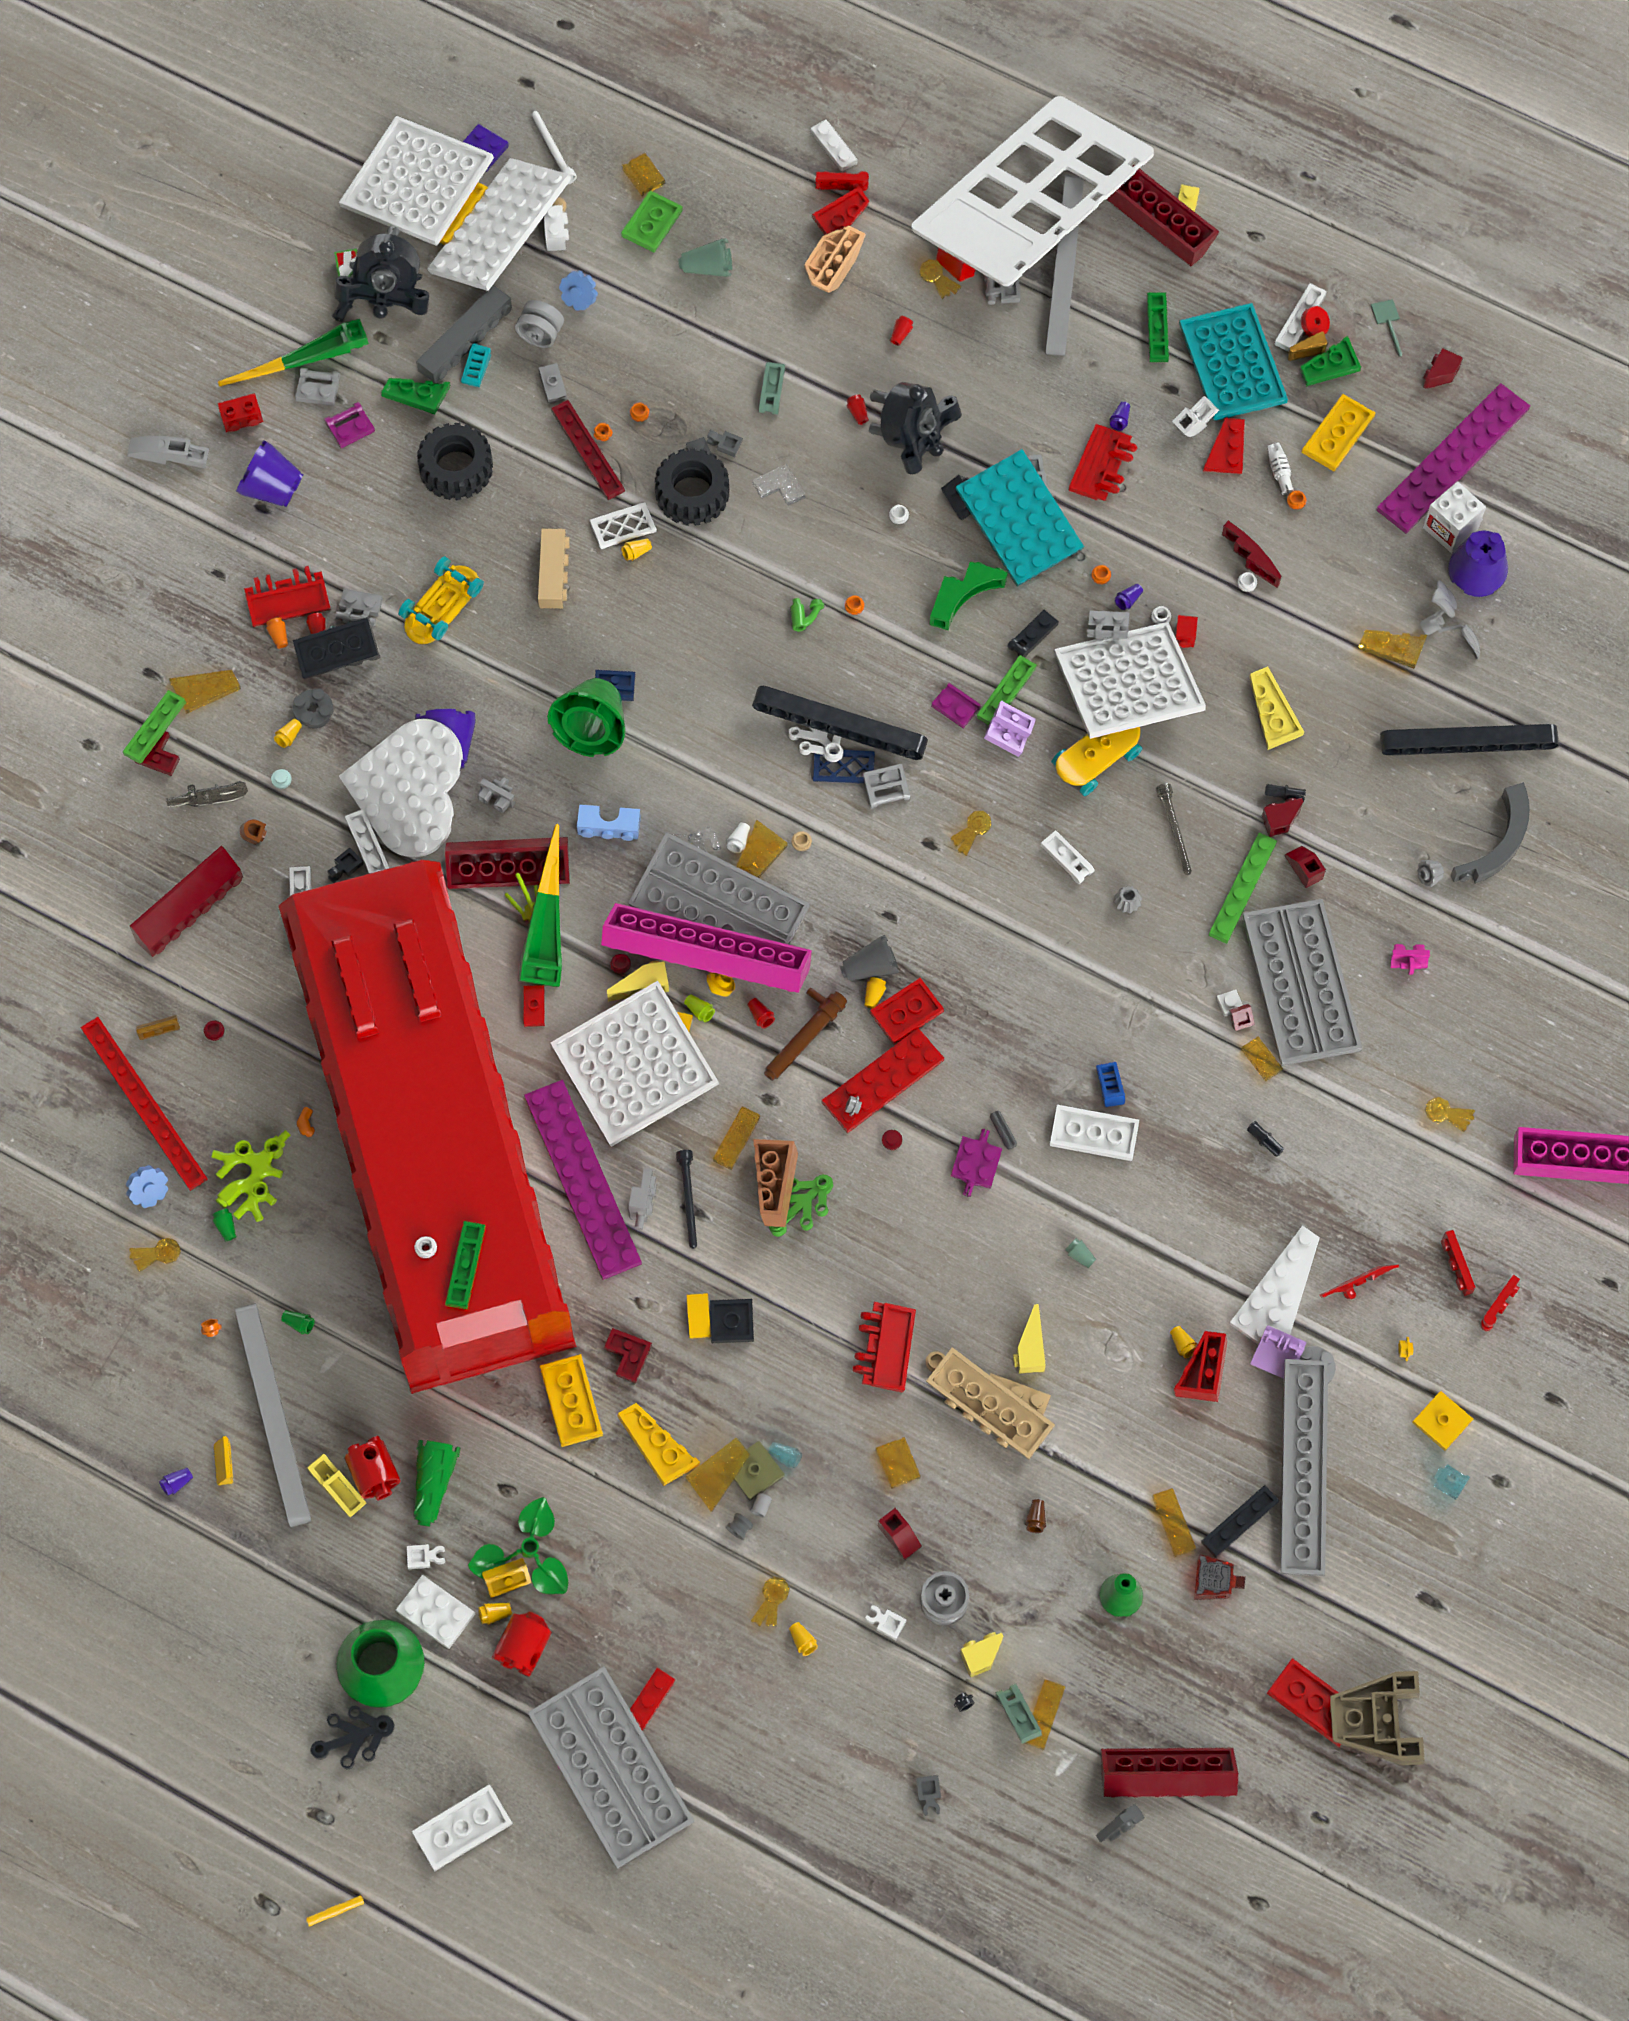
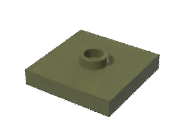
[724,1441,785,1501]

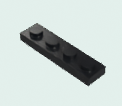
[1201,1485,1280,1558]

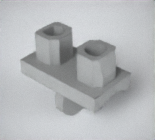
[478,777,515,813]

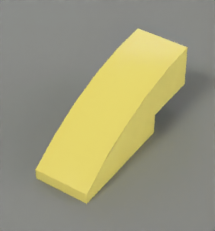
[306,1454,367,1517]

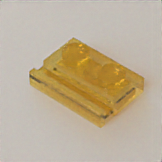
[622,153,665,196]
[875,1437,921,1489]

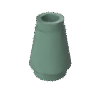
[1065,1238,1096,1268]

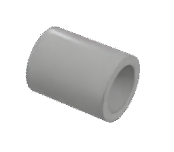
[751,1493,772,1517]

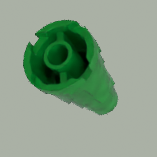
[414,1440,461,1527]

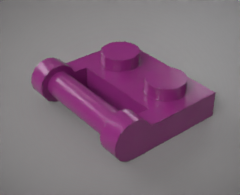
[324,402,375,449]

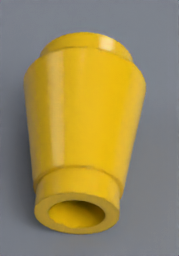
[621,538,652,561]
[274,719,302,748]
[864,977,886,1009]
[1170,1326,1197,1359]
[478,1603,512,1625]
[789,1622,818,1656]

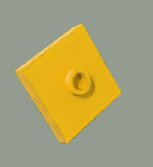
[1412,1391,1473,1451]

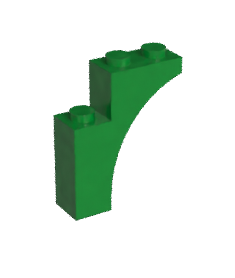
[930,561,1008,631]

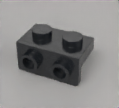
[941,474,971,520]

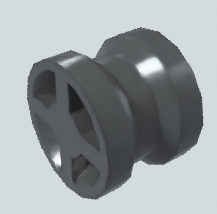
[726,1513,753,1540]

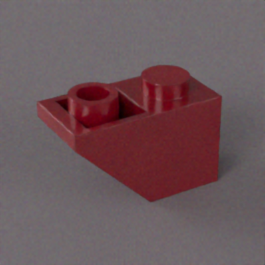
[1423,348,1463,389]
[1262,798,1304,837]
[1284,846,1326,888]
[878,1508,922,1560]

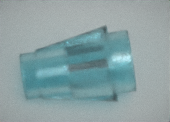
[768,1442,802,1468]

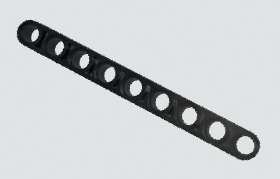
[752,686,928,760]
[1380,724,1559,756]

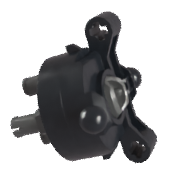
[334,226,429,319]
[869,382,962,475]

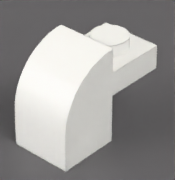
[1172,396,1219,437]

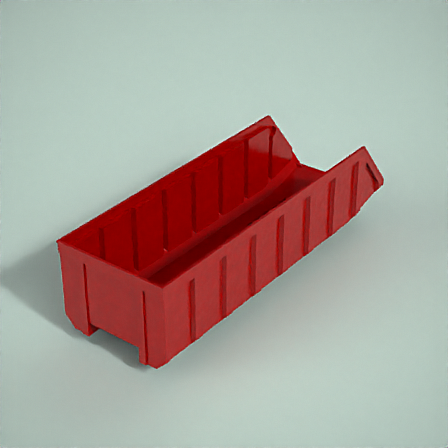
[278,860,576,1394]

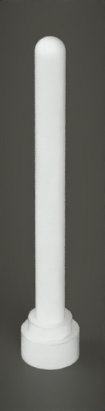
[532,111,577,184]

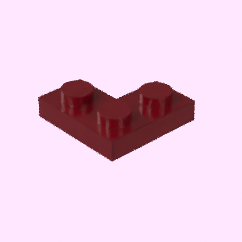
[134,731,180,776]
[604,1328,652,1383]

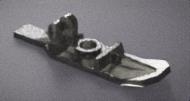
[166,781,248,807]

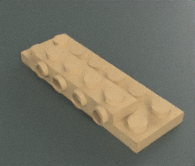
[926,1347,1055,1460]

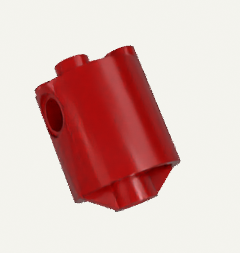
[344,1436,401,1500]
[492,1611,552,1677]

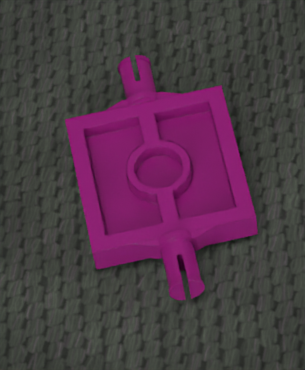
[951,1129,1003,1197]

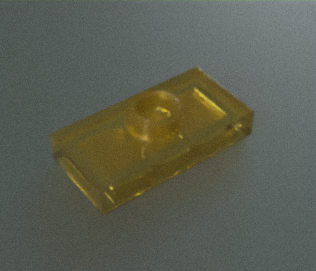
[1241,1036,1283,1082]

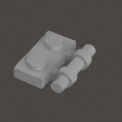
[984,266,1021,305]
[336,589,383,626]
[1087,611,1130,640]

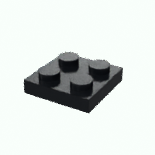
[710,1299,754,1343]

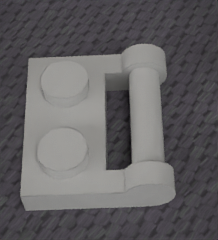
[295,368,340,406]
[862,764,910,809]

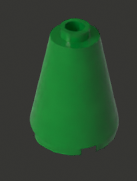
[1100,1573,1143,1617]

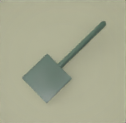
[1371,299,1402,357]

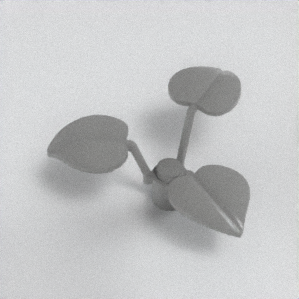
[1420,580,1480,659]

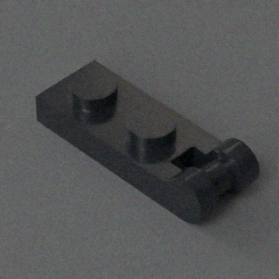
[1007,609,1059,658]

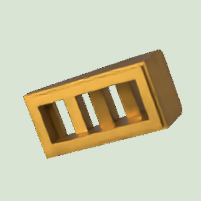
[1287,332,1327,361]

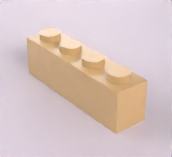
[538,529,570,609]

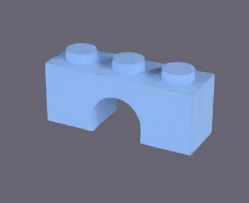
[577,804,641,841]

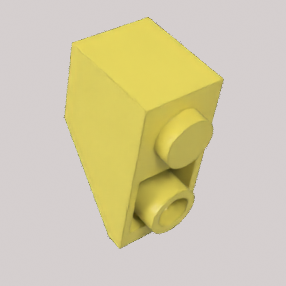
[960,1632,1003,1678]

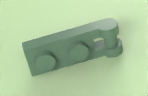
[759,362,785,415]
[995,1683,1042,1744]

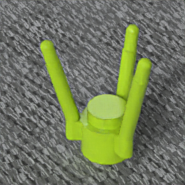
[505,873,538,923]

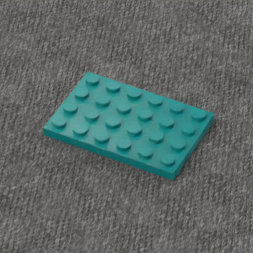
[1179,303,1288,421]
[955,449,1084,587]

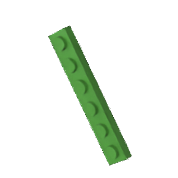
[1209,833,1277,944]

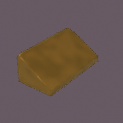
[136,1015,180,1040]

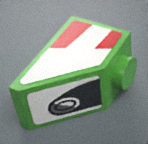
[334,248,357,277]

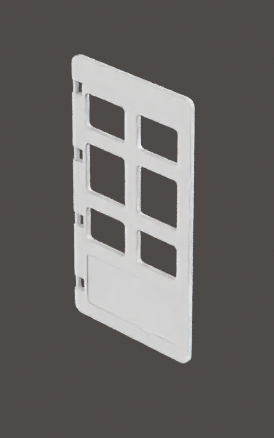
[912,96,1154,286]

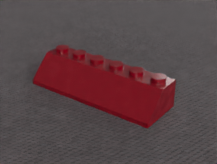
[1106,164,1219,267]
[445,837,570,889]
[130,845,243,957]
[1101,1748,1239,1798]

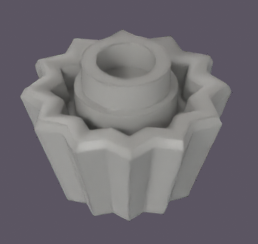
[1417,860,1444,887]
[1114,886,1142,913]

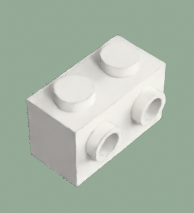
[544,205,569,251]

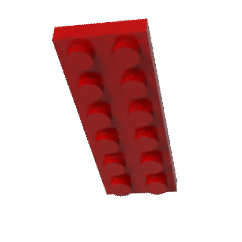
[822,1028,944,1133]

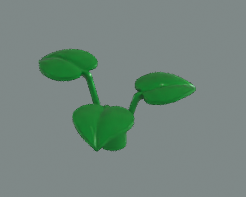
[468,1497,568,1594]

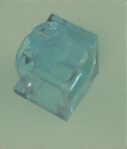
[1434,1464,1470,1500]

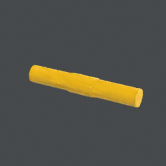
[306,1895,364,1926]

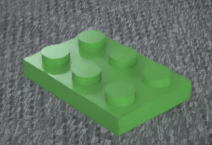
[621,191,683,253]

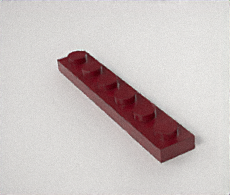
[551,400,625,500]

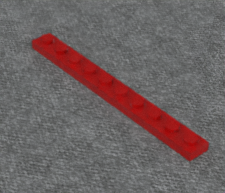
[80,1017,208,1191]

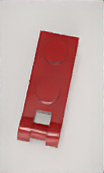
[816,171,869,191]
[1480,1274,1520,1331]

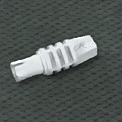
[1268,442,1294,496]

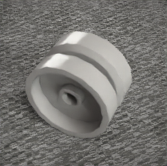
[515,300,564,348]
[920,1571,969,1626]

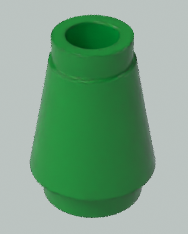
[212,1209,237,1242]
[281,1310,315,1334]

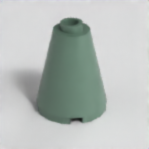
[678,238,732,277]

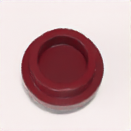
[610,954,631,974]
[204,1020,225,1041]
[882,1130,903,1150]

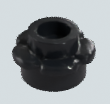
[954,1692,975,1712]

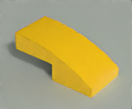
[687,1293,711,1338]

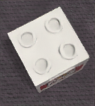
[1423,481,1486,553]

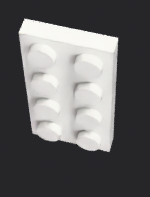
[1050,1105,1139,1161]
[412,1784,512,1871]

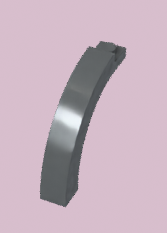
[1451,782,1530,884]

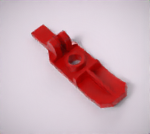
[1320,1264,1399,1299]

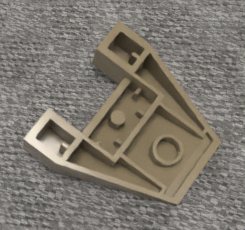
[1330,1671,1425,1765]

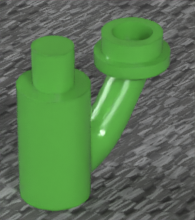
[790,598,824,631]

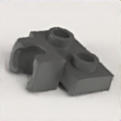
[1096,1804,1145,1843]

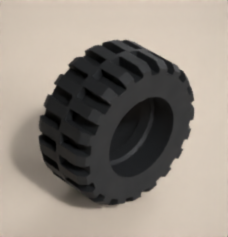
[417,423,493,500]
[655,448,729,526]

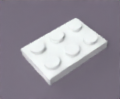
[396,1575,475,1649]

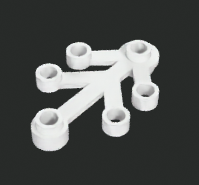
[789,727,843,762]

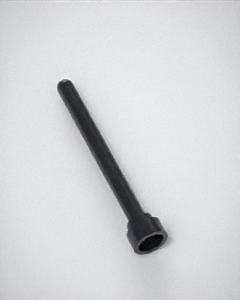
[676,1150,697,1249]

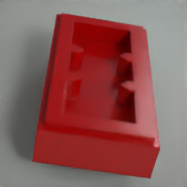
[524,985,545,1027]

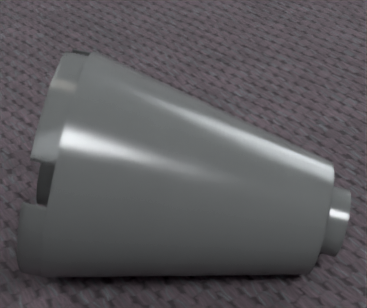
[840,935,900,981]

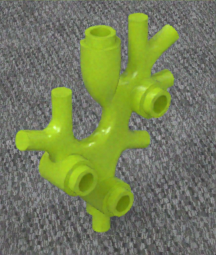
[211,1130,291,1222]

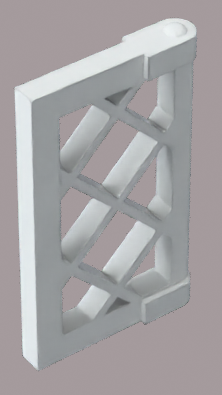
[590,502,657,549]

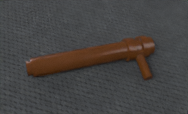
[764,988,847,1081]

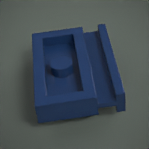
[595,670,636,701]

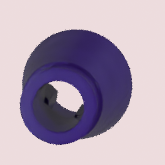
[1109,401,1130,431]
[1115,584,1143,610]
[159,1467,193,1496]

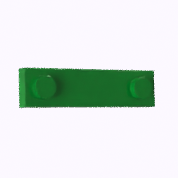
[1147,292,1169,362]
[445,1221,486,1309]

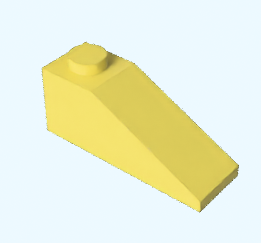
[607,961,669,1002]
[1013,1304,1046,1374]

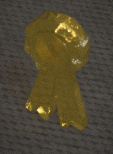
[919,259,961,299]
[950,811,992,856]
[1425,1097,1475,1132]
[129,1238,181,1272]
[751,1577,790,1627]

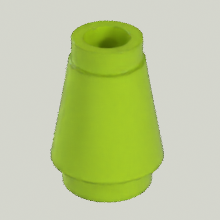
[684,994,715,1022]

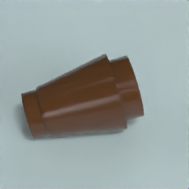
[1025,1499,1046,1533]

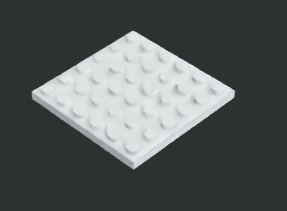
[339,116,493,246]
[1054,622,1206,739]
[551,981,719,1147]

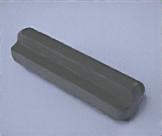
[990,1110,1017,1150]

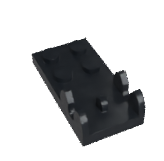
[292,617,380,679]

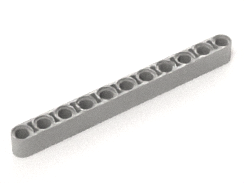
[1046,175,1084,356]
[235,1303,312,1528]

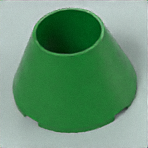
[547,678,626,757]
[336,1620,425,1708]

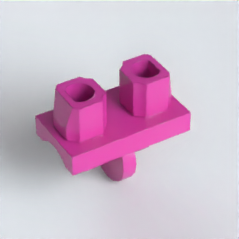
[1390,944,1430,975]

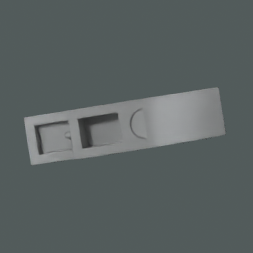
[127,436,209,469]

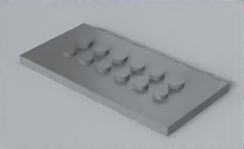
[628,832,810,945]
[1242,899,1362,1066]
[528,1666,695,1869]

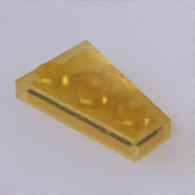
[1358,630,1427,669]
[169,670,241,714]
[736,820,788,878]
[686,1437,750,1512]

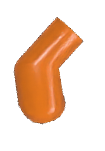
[297,1107,315,1137]

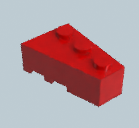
[1174,1331,1228,1402]

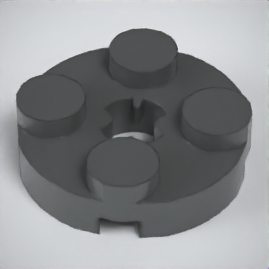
[293,688,334,729]

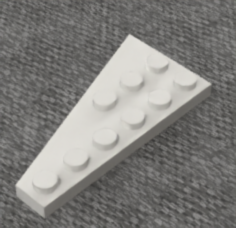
[1229,1226,1320,1345]

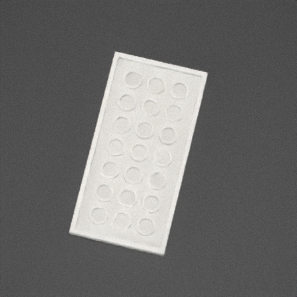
[428,158,571,291]

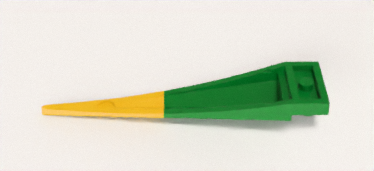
[218,319,369,386]
[518,824,562,987]

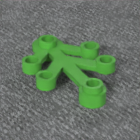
[769,1174,834,1237]

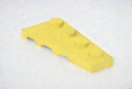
[1249,666,1304,750]

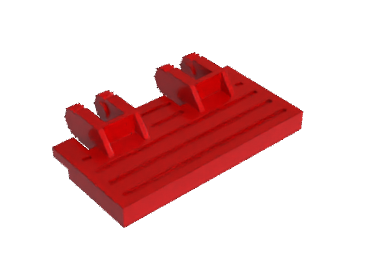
[1069,424,1138,501]
[244,566,331,627]
[853,1302,916,1393]

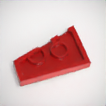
[812,186,870,235]
[1203,418,1245,474]

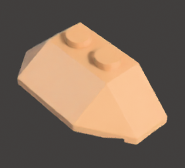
[804,226,866,293]

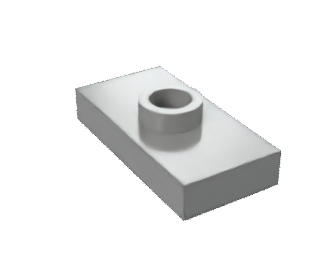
[539,363,567,403]

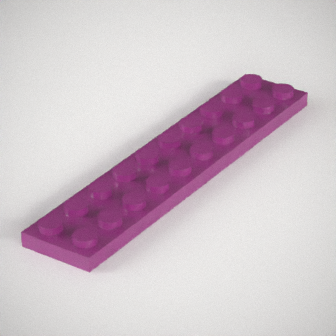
[1376,383,1530,534]
[524,1079,642,1280]

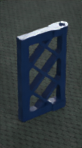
[812,750,875,784]

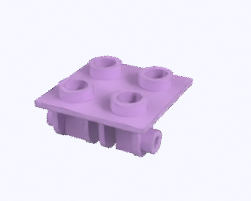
[1251,1325,1307,1379]

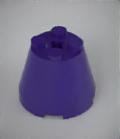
[236,440,304,507]
[1448,530,1508,597]
[415,709,476,769]

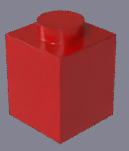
[1175,615,1198,648]

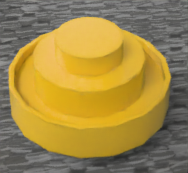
[706,972,735,997]

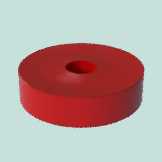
[1301,306,1330,337]

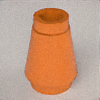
[266,618,288,649]

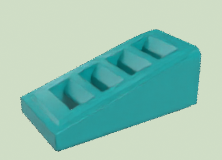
[461,344,492,388]

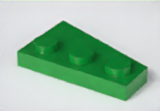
[1300,336,1361,386]
[381,378,450,415]

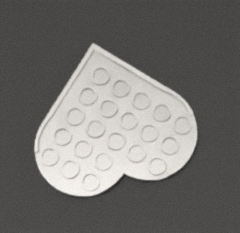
[339,719,463,857]

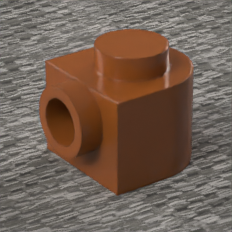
[240,819,267,845]

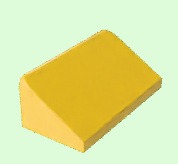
[214,1436,233,1485]
[482,1558,532,1598]

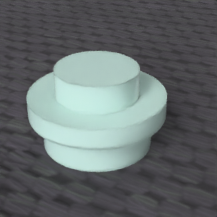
[271,769,292,789]

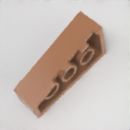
[753,1139,798,1227]

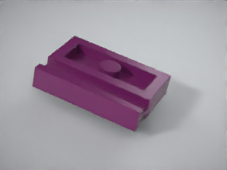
[931,683,981,728]

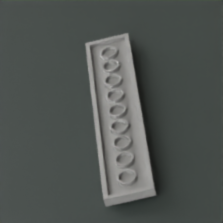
[1280,1359,1328,1576]

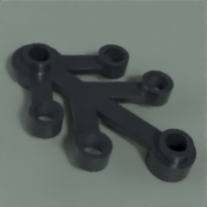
[311,1706,394,1770]

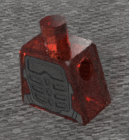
[1194,1554,1246,1600]

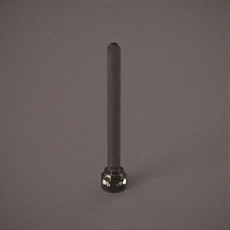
[1156,783,1192,875]

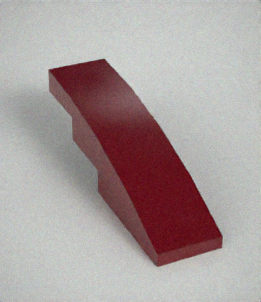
[1222,520,1282,588]

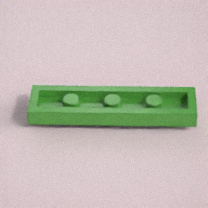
[977,655,1037,725]
[123,690,186,764]

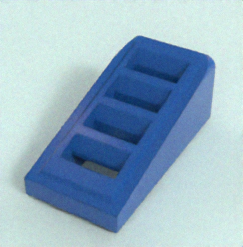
[1096,1062,1125,1107]

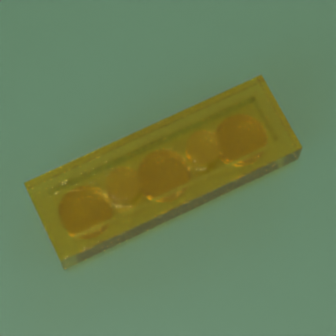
[713,1106,761,1170]
[1152,1488,1196,1557]
[1025,1679,1066,1750]

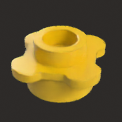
[1398,1337,1413,1361]

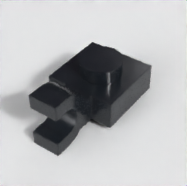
[327,848,364,883]

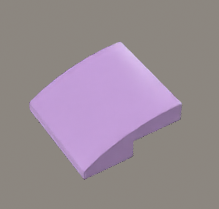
[984,701,1036,757]

